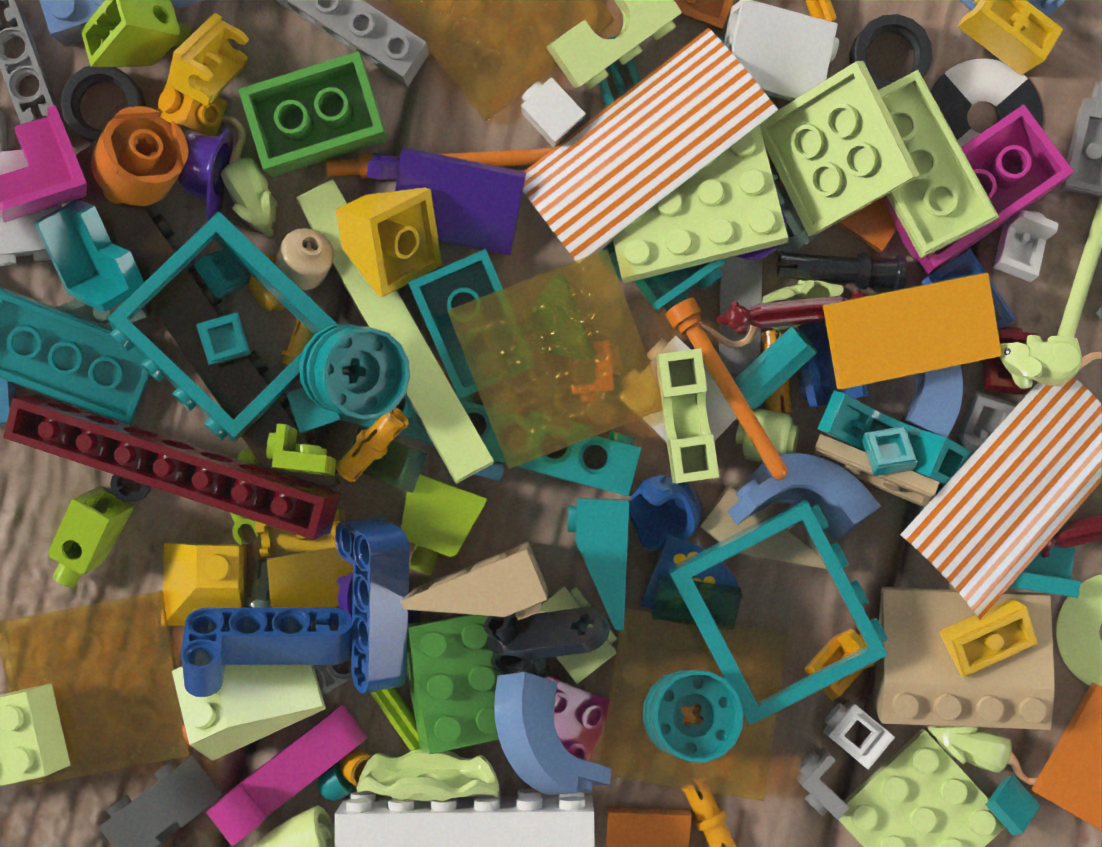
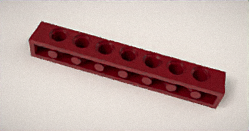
[3,395,341,540]

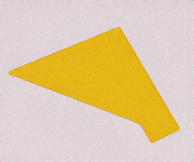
[267,547,353,608]

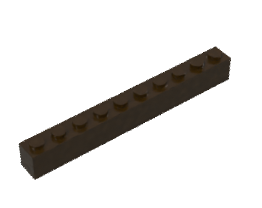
[76,140,341,489]

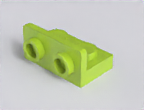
[266,424,336,476]

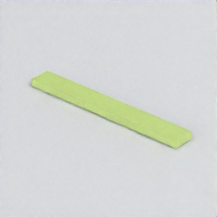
[296,179,494,484]

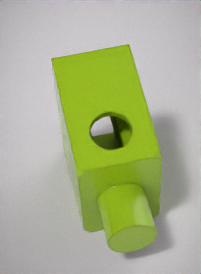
[81,0,191,67]
[401,472,488,575]
[48,486,135,588]

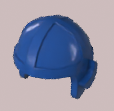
[629,475,702,551]

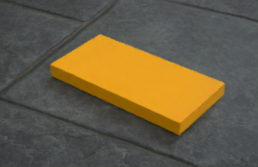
[823,273,1002,389]

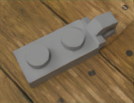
[1060,79,1102,198]

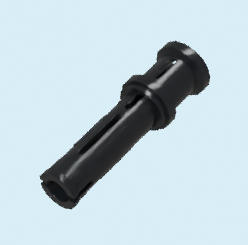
[777,251,907,291]

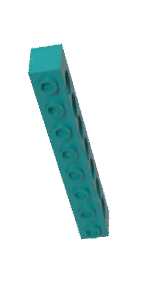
[340,365,641,496]

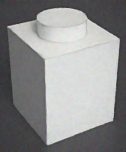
[521,77,586,148]

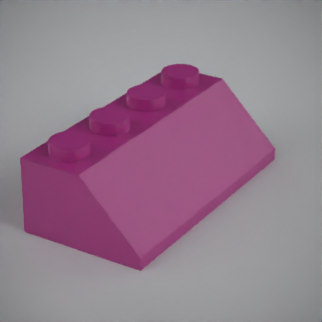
[884,104,1074,276]

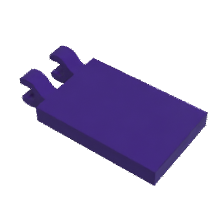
[367,147,526,255]

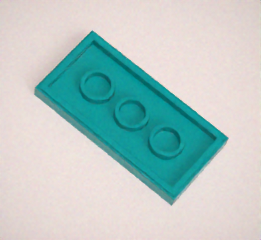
[0,287,161,425]

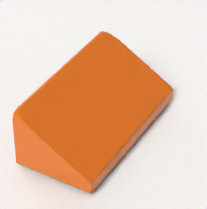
[605,806,691,847]

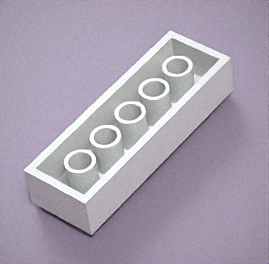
[335,789,595,847]

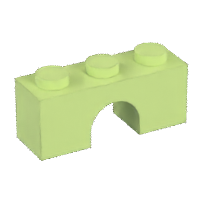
[546,0,682,90]
[655,348,719,483]

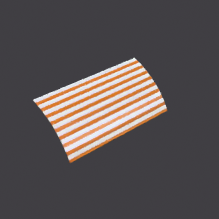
[523,28,778,264]
[901,377,1102,620]

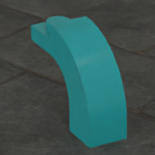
[817,390,972,486]

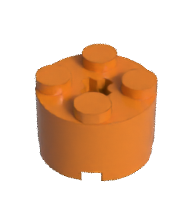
[91,106,188,206]

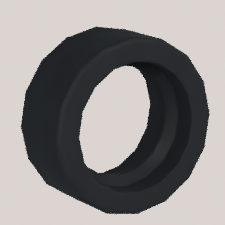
[849,14,932,90]
[60,66,146,144]

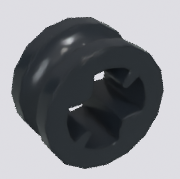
[110,474,152,503]

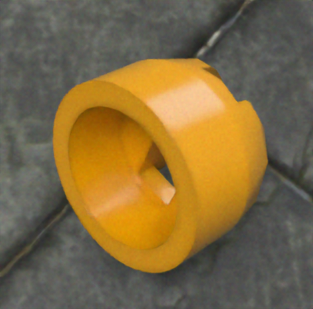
[340,749,372,786]

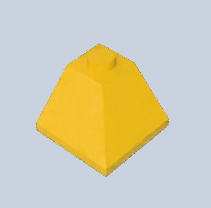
[335,187,442,297]
[162,543,248,626]

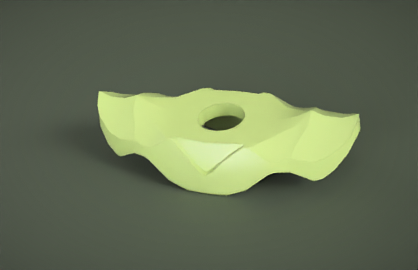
[356,749,499,801]

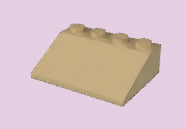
[401,541,548,620]
[873,587,1055,730]

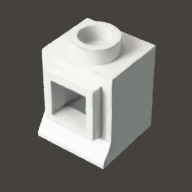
[823,699,895,770]

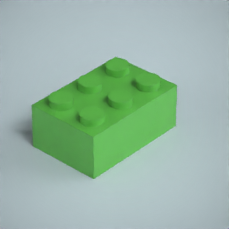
[238,51,389,177]
[407,614,501,754]

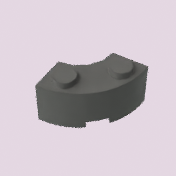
[99,755,223,847]

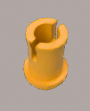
[281,319,314,366]

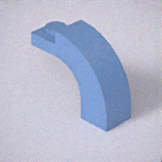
[901,365,963,438]
[727,453,881,542]
[494,672,611,795]

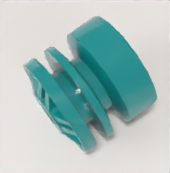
[299,324,410,420]
[643,670,743,763]

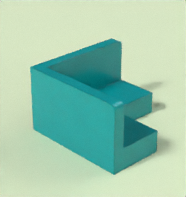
[35,199,144,312]

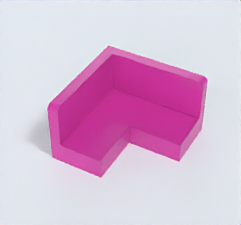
[0,105,87,223]

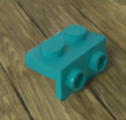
[633,259,726,315]

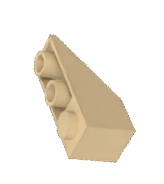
[698,485,827,569]

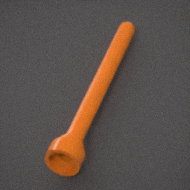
[665,297,788,480]

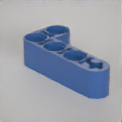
[335,517,410,694]
[181,608,353,697]

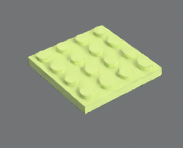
[612,124,788,283]

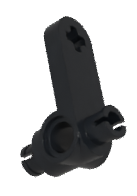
[484,607,610,678]

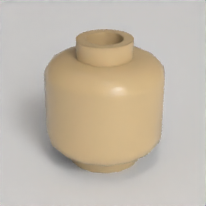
[275,228,334,290]

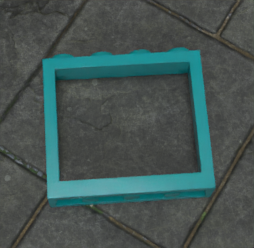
[108,211,338,444]
[669,499,888,726]

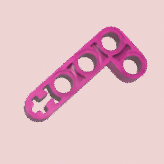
[206,703,368,846]

